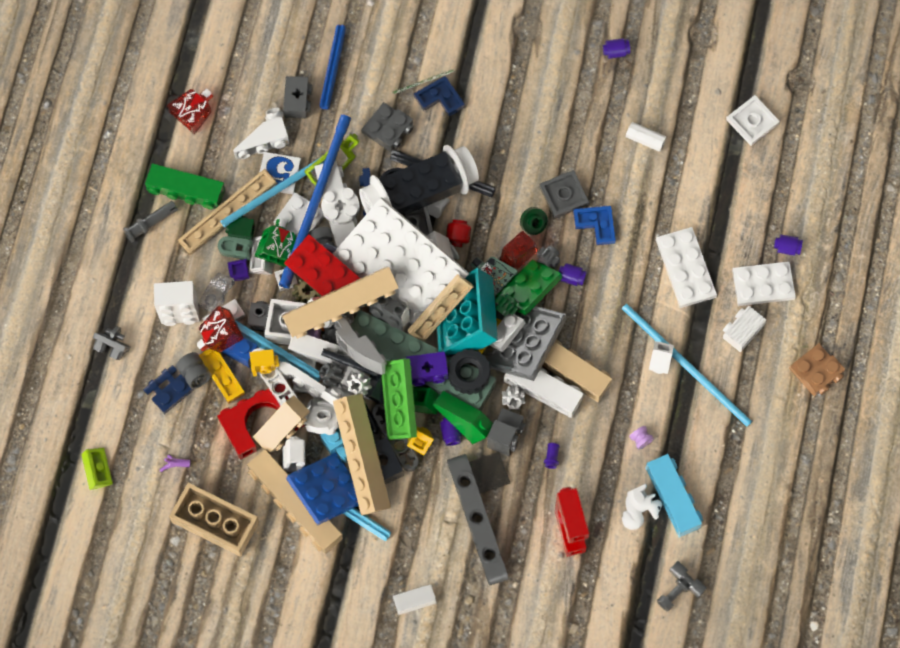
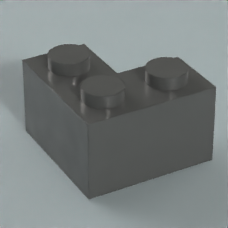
[487,408,526,456]

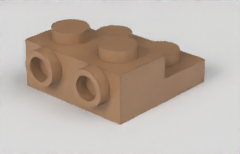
[789,343,846,397]

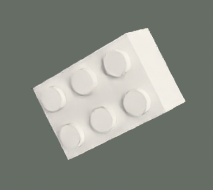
[154,281,200,326]

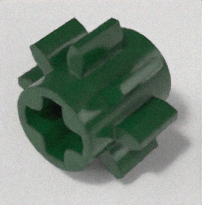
[495,293,519,317]

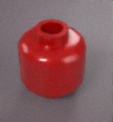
[446,219,471,248]

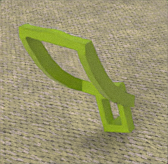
[304,133,360,186]

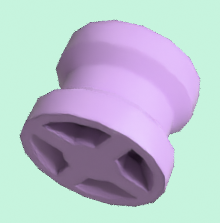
[629,426,654,450]

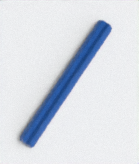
[319,24,346,110]

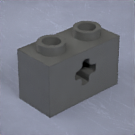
[283,76,312,119]

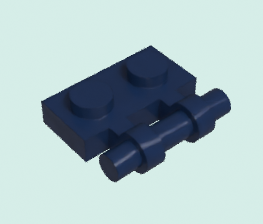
[143,365,194,415]

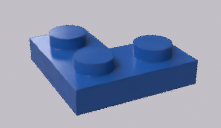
[573,206,616,245]

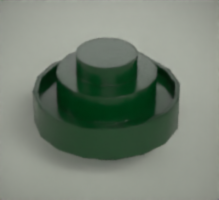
[520,207,548,235]

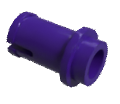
[544,443,560,469]

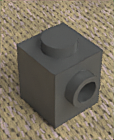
[248,301,270,332]

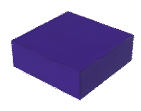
[228,259,250,282]

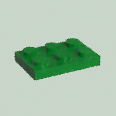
[496,259,562,315]

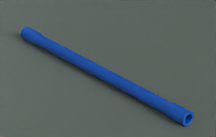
[279,115,351,289]

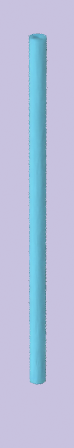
[622,304,752,427]

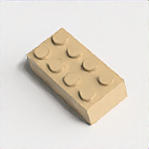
[169,483,260,557]

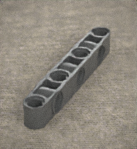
[447,454,509,586]

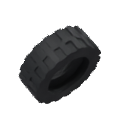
[447,349,490,395]

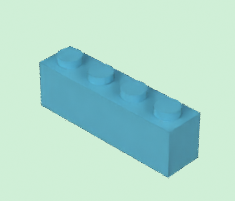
[646,454,703,538]

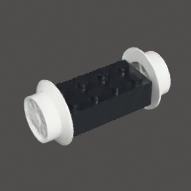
[359,145,479,216]

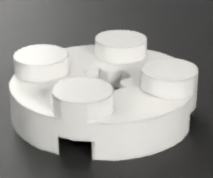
[321,187,360,225]
[305,401,339,435]

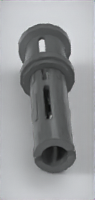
[123,200,178,243]

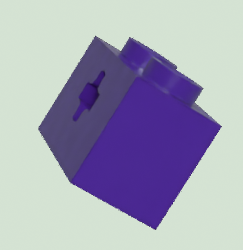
[406,351,448,386]

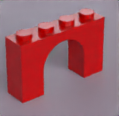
[217,380,305,460]
[555,487,589,557]

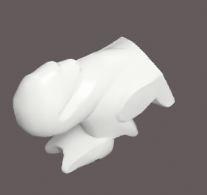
[622,484,662,530]

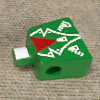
[255,219,296,267]

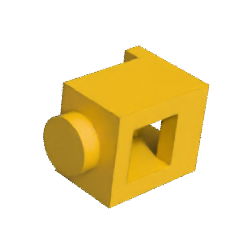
[250,349,279,377]
[407,426,434,455]

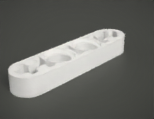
[252,348,298,406]

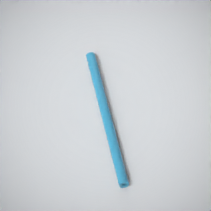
[220,157,325,227]

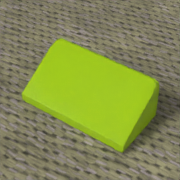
[81,448,113,490]

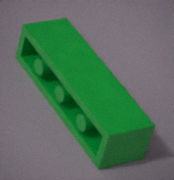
[145,164,225,210]

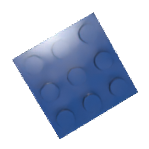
[286,453,359,525]

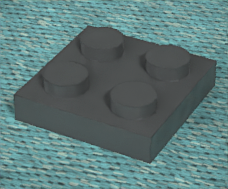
[539,170,589,219]

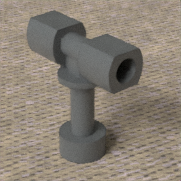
[657,561,707,612]

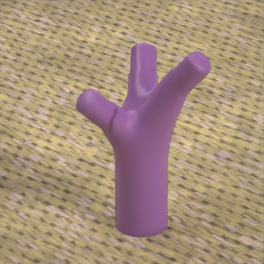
[160,454,190,472]

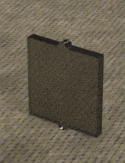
[469,452,510,494]

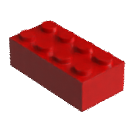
[284,234,360,296]

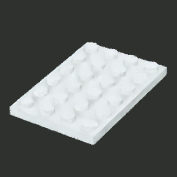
[333,197,469,325]

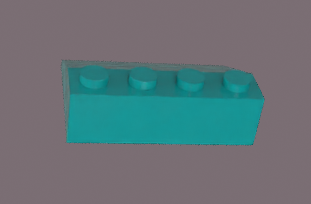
[437,268,498,356]

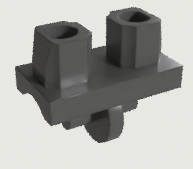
[93,326,131,360]

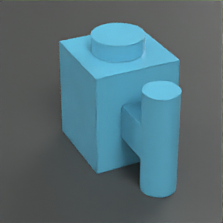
[320,428,348,463]

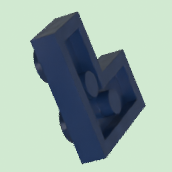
[414,76,465,116]

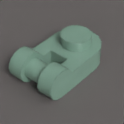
[218,236,253,261]

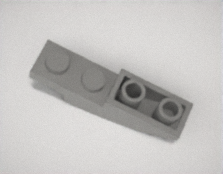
[334,315,387,375]

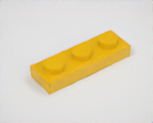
[199,346,245,404]

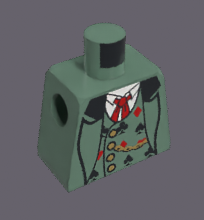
[470,256,518,300]

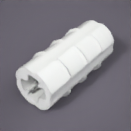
[626,122,667,152]

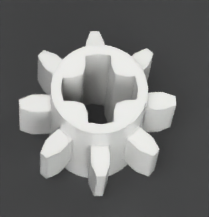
[347,372,372,396]
[502,386,525,410]

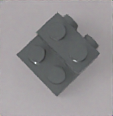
[361,102,414,152]
[369,295,412,331]

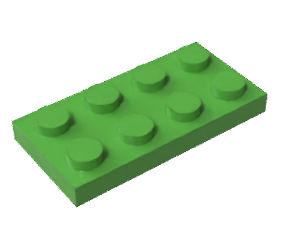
[382,359,417,440]

